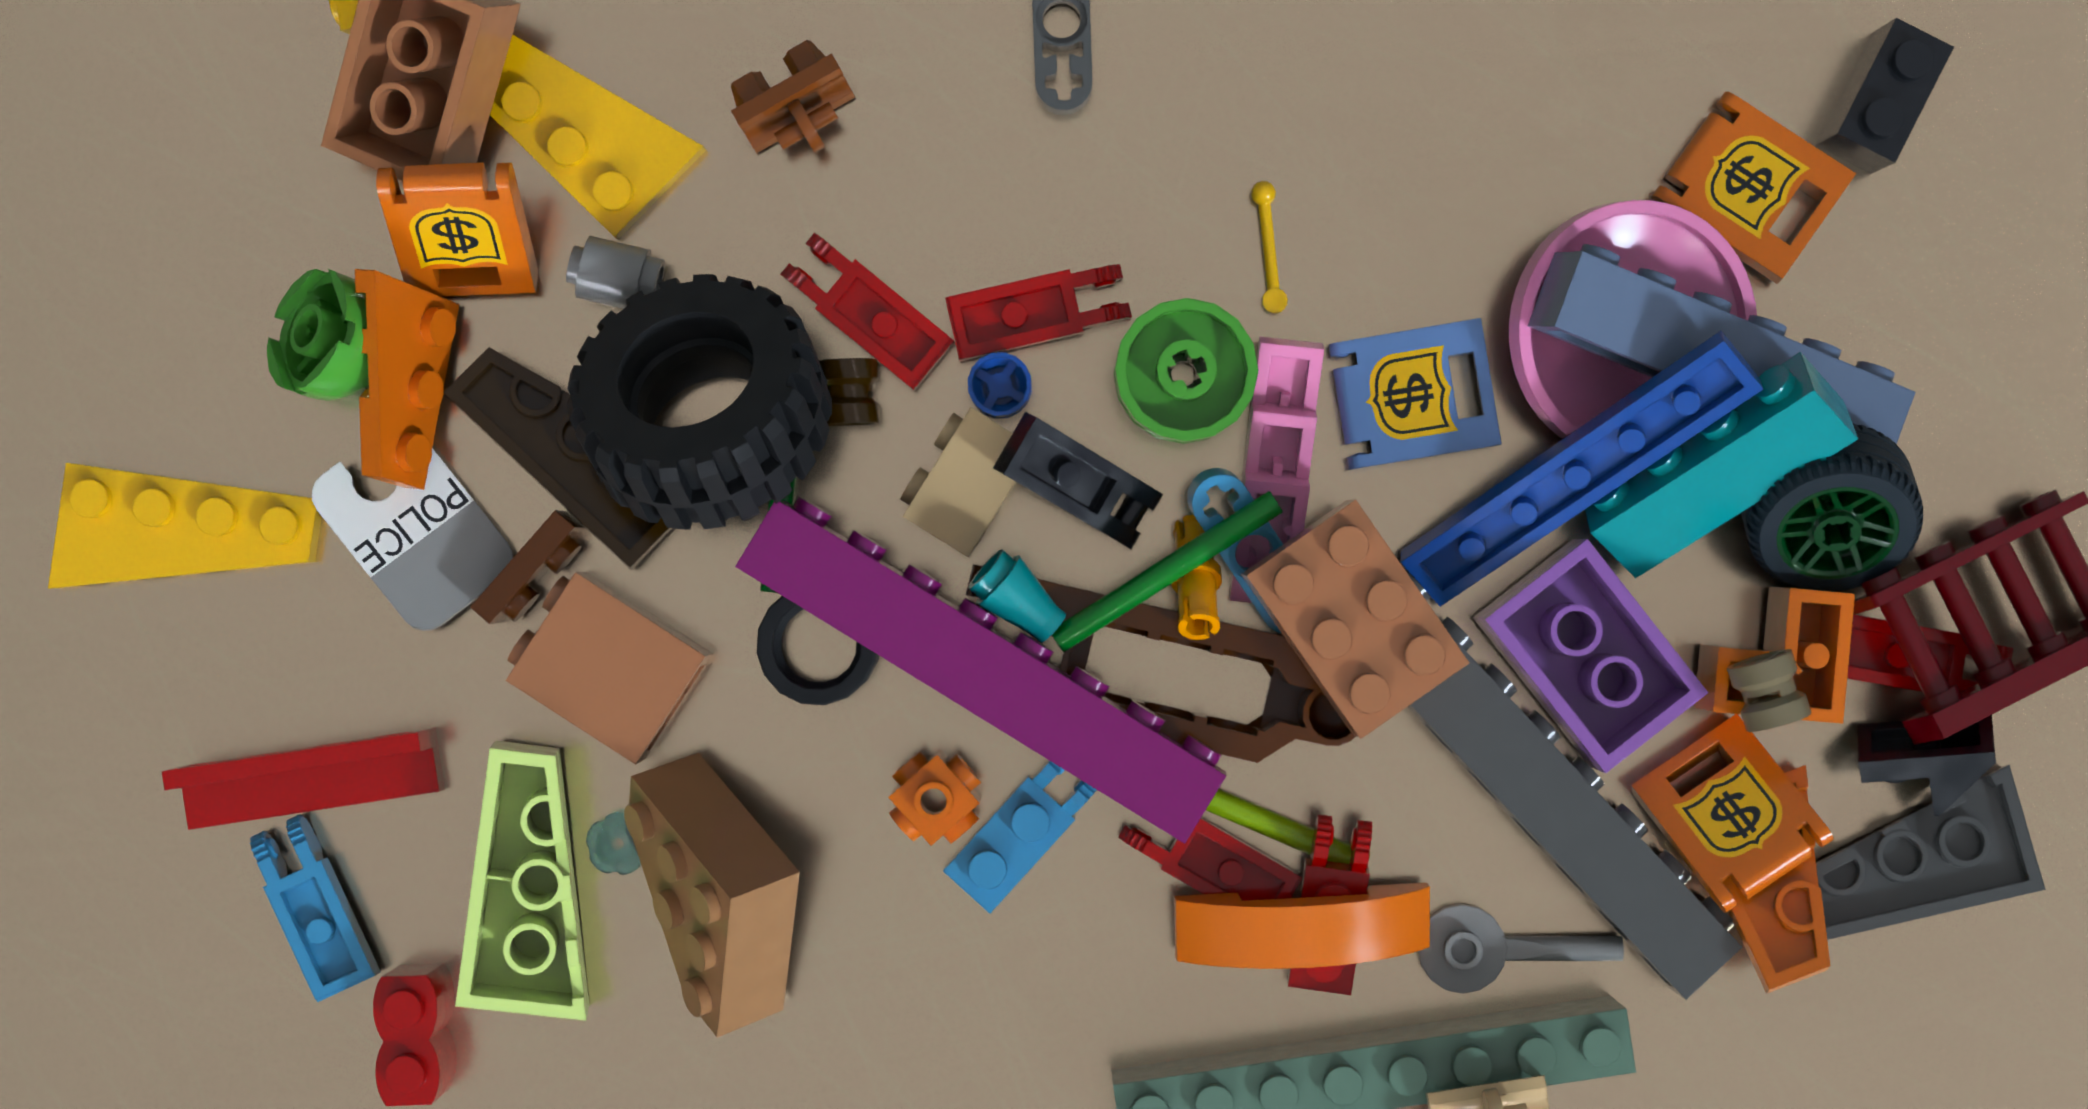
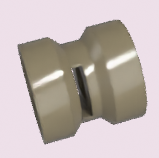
[1726,649,1812,732]

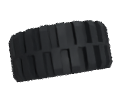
[567,274,832,530]

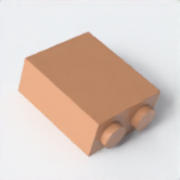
[505,572,713,765]

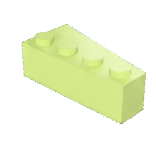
[455,741,590,1021]

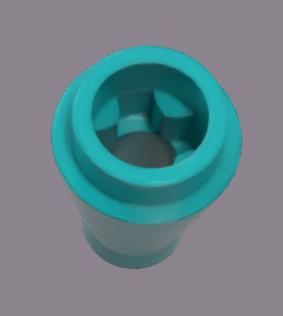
[968,549,1066,643]

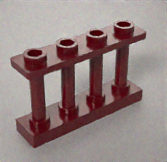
[1853,489,2088,745]

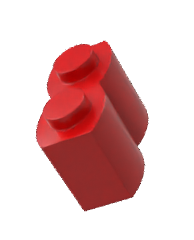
[373,963,457,1106]

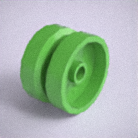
[1113,298,1258,445]

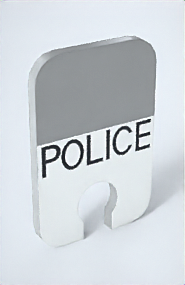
[312,448,513,631]

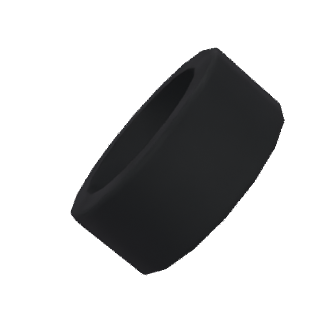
[756,596,879,705]

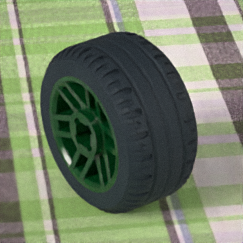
[1741,423,1923,592]

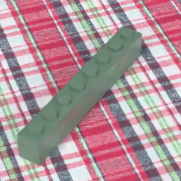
[1111,996,1636,1109]

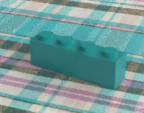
[1585,352,1858,578]

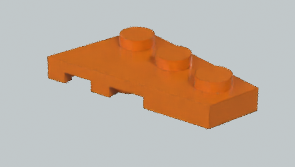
[355,269,460,490]
[1722,765,1831,994]

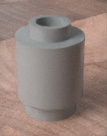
[566,236,665,309]

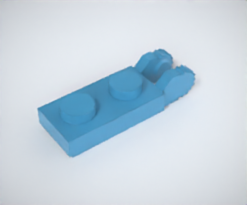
[943,760,1097,913]
[250,814,381,1002]

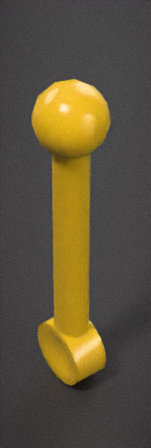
[1251,181,1288,314]

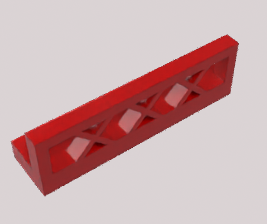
[162,727,445,830]

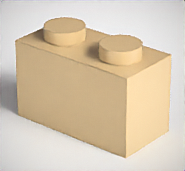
[900,407,1017,557]

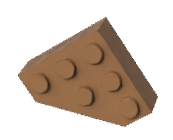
[624,752,800,1038]

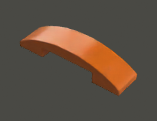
[1174,883,1430,969]

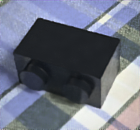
[1815,18,1954,174]

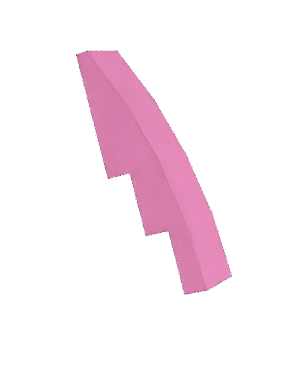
[1230,336,1324,603]

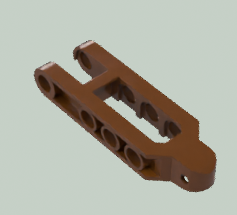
[966,564,1356,763]

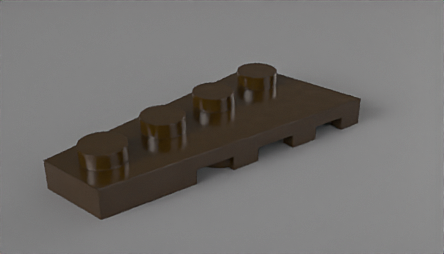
[443,347,672,570]

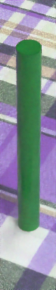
[1052,491,1283,652]

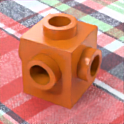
[888,749,982,846]

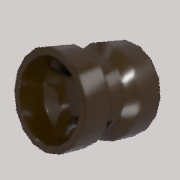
[819,358,880,426]

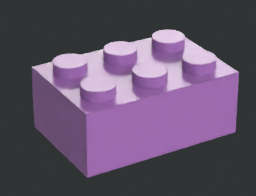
[1473,539,1709,773]

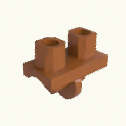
[731,40,855,153]

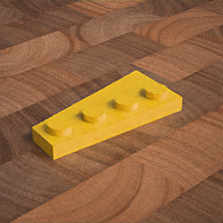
[490,34,706,240]
[48,463,322,589]

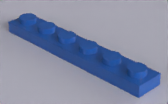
[1401,331,1763,607]

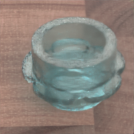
[586,812,641,875]

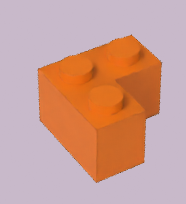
[1694,587,1855,724]

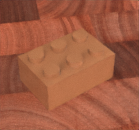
[321,0,521,181]
[1241,499,1470,739]

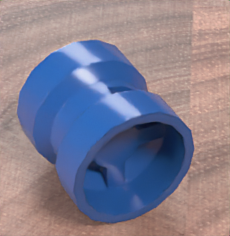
[968,352,1032,419]

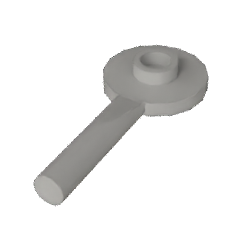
[1418,903,1624,994]

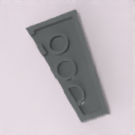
[1816,765,2046,940]

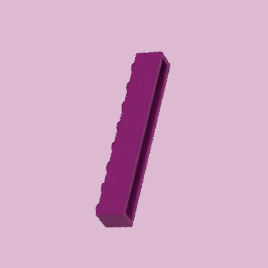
[735,496,1227,844]

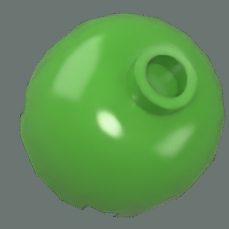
[267,269,369,401]

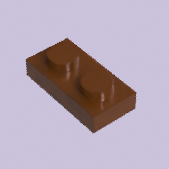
[470,510,585,624]

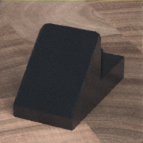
[1858,715,1996,816]

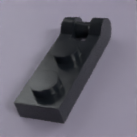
[993,412,1163,550]

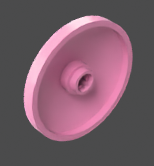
[1509,200,1757,439]

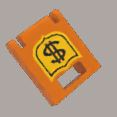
[1651,92,1856,284]
[376,162,539,297]
[1631,714,1834,913]

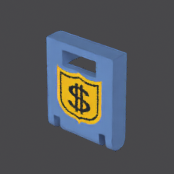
[1328,318,1502,470]

